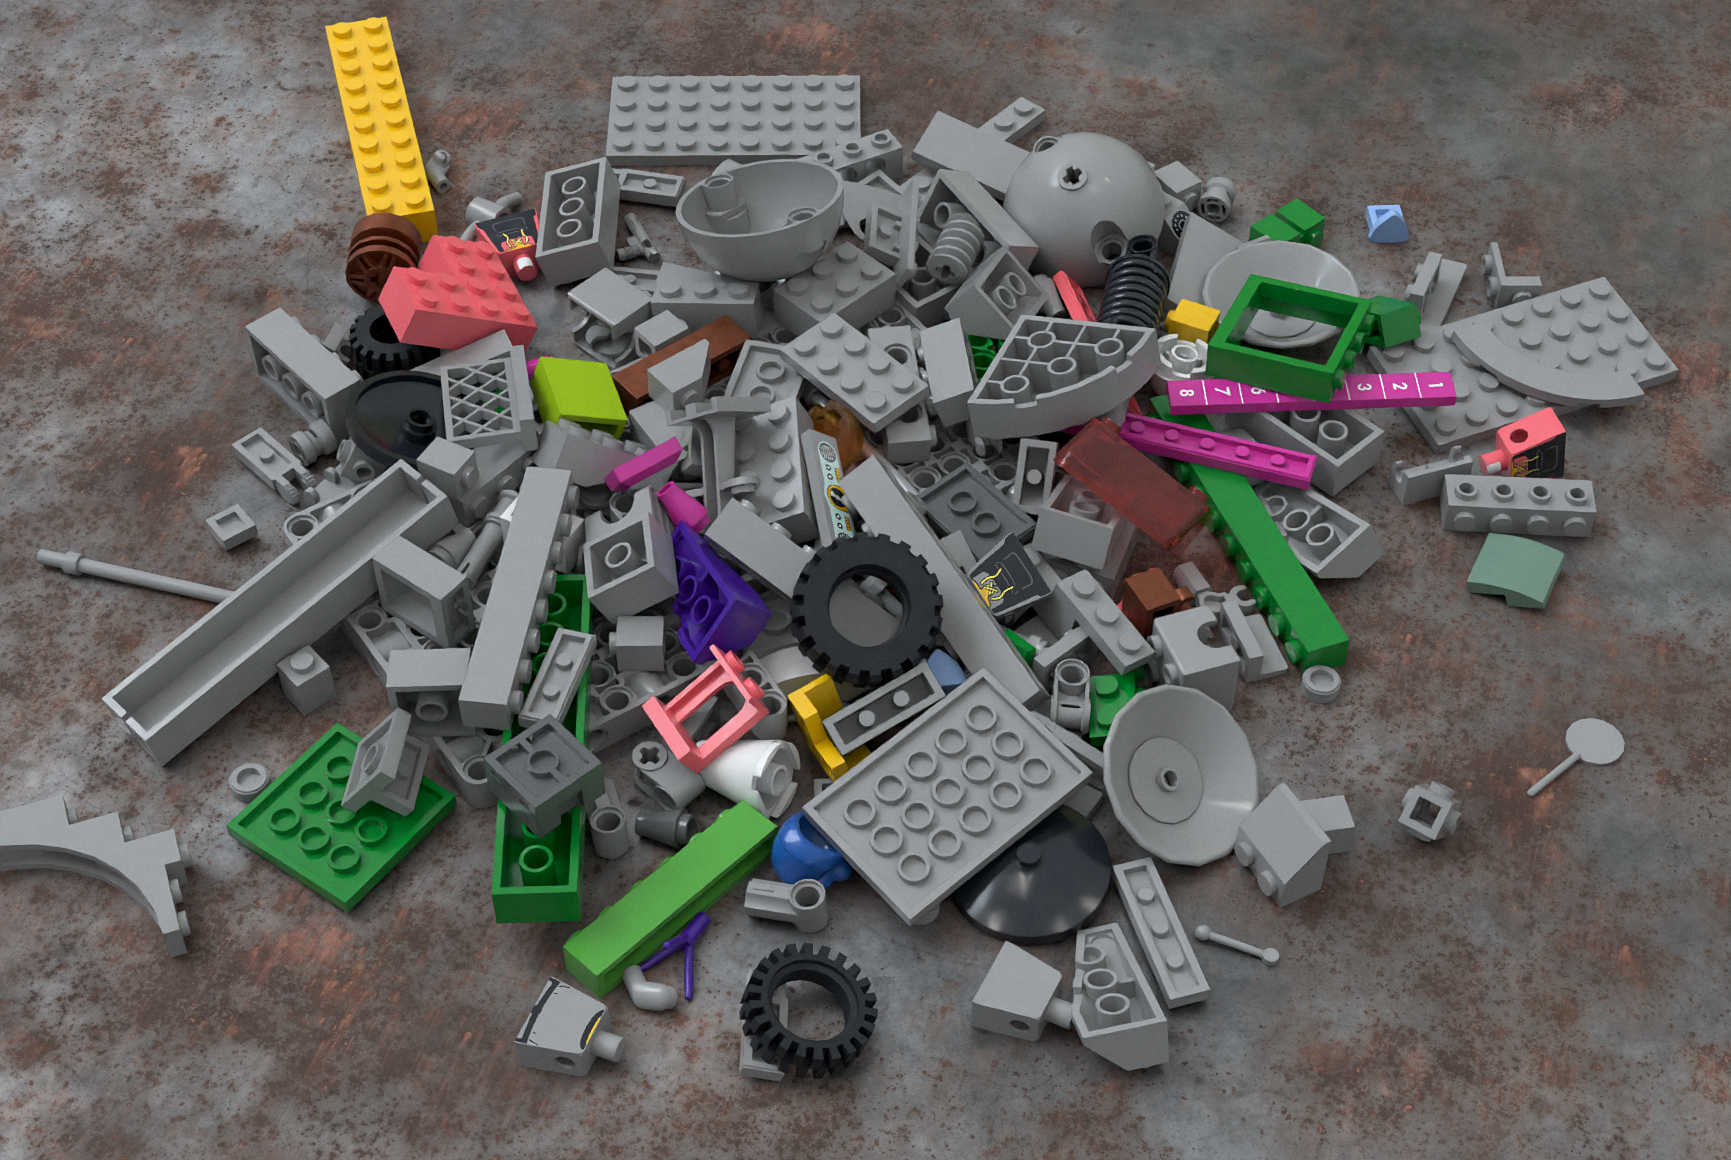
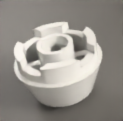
[1151,334,1214,395]

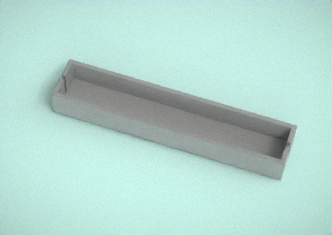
[101,459,459,766]

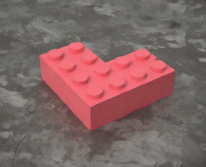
[378,235,538,352]

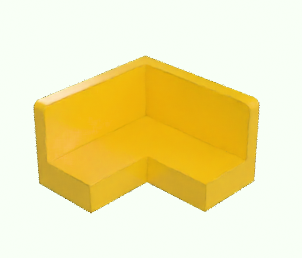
[787,674,871,782]

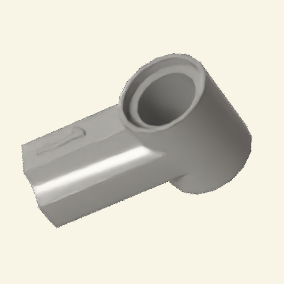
[586,778,629,859]
[744,878,829,933]

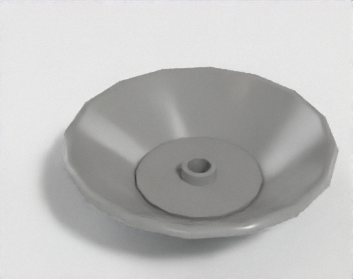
[1202,240,1360,349]
[1103,684,1259,866]

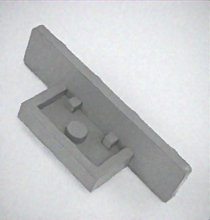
[863,180,921,291]
[1404,251,1467,332]

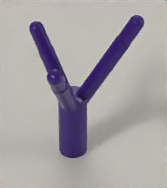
[638,912,711,1001]

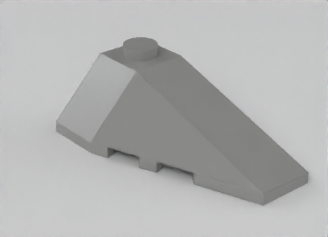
[1254,480,1385,578]
[1071,923,1169,1071]

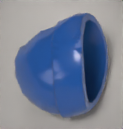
[771,812,852,890]

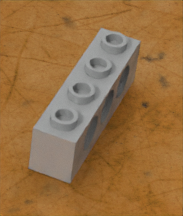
[799,129,903,183]
[867,325,937,464]

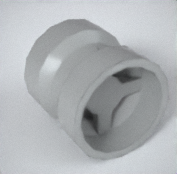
[1197,177,1237,222]
[288,419,338,467]

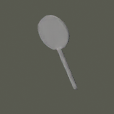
[1527,718,1625,797]

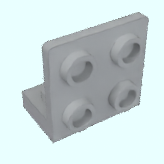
[1014,614,1098,692]

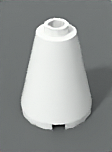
[696,740,800,819]

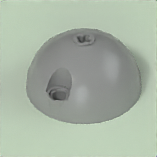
[1003,132,1165,288]
[675,159,844,282]

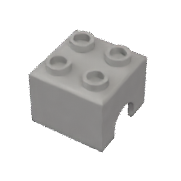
[568,268,653,370]
[1144,605,1240,711]

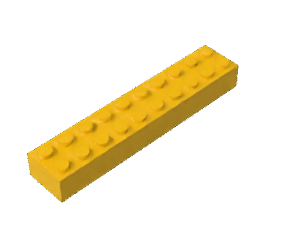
[325,17,438,243]

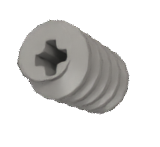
[925,212,984,286]

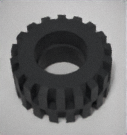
[349,304,441,381]

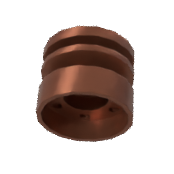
[345,213,422,303]

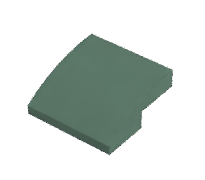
[1466,533,1566,609]

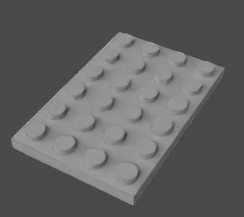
[802,667,1093,926]

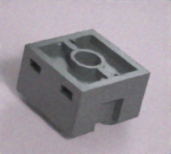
[483,714,606,838]

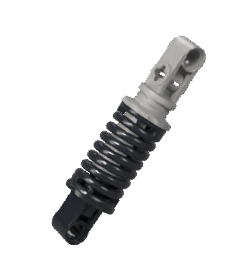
[1093,234,1171,430]

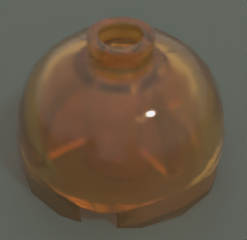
[808,400,864,471]

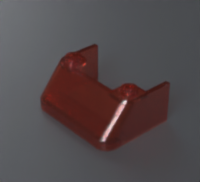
[1053,416,1215,560]

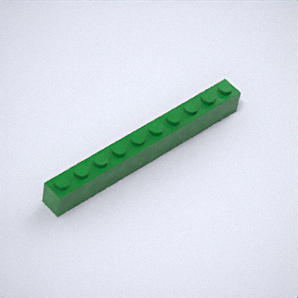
[1145,394,1350,675]

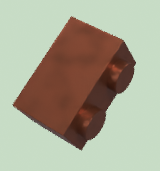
[1122,567,1195,641]

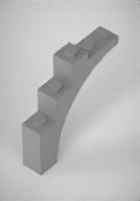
[0,795,193,957]

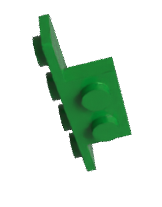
[1089,665,1145,747]

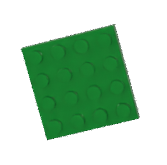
[226,723,457,912]

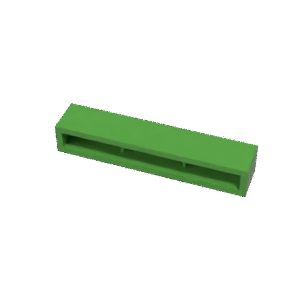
[563,800,778,999]

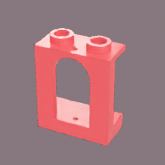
[642,644,770,774]

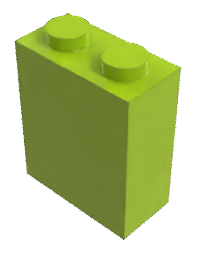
[529,356,628,440]

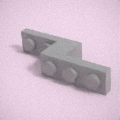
[1023,543,1155,676]

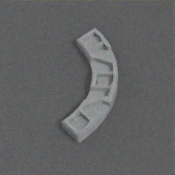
[1451,322,1645,408]

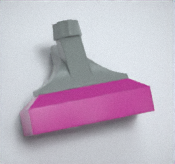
[604,436,683,495]

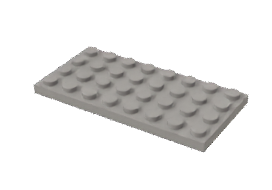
[606,74,861,166]
[1367,277,1678,454]

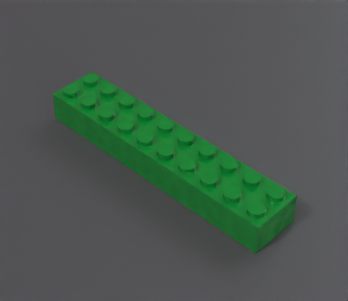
[491,574,595,924]

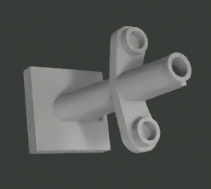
[665,396,771,531]

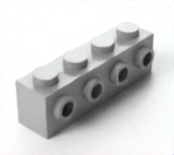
[1439,474,1597,537]

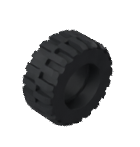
[789,532,944,688]

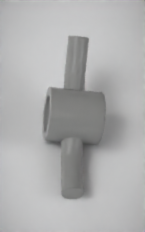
[460,192,523,242]

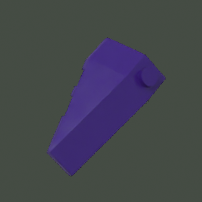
[671,520,772,664]

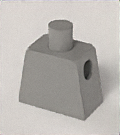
[971,941,1074,1042]

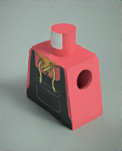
[475,208,541,281]
[1479,407,1566,479]

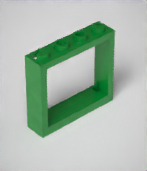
[1205,274,1375,403]

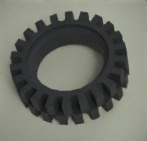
[739,943,878,1079]

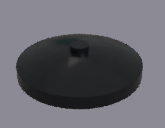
[345,370,488,472]
[951,804,1111,946]

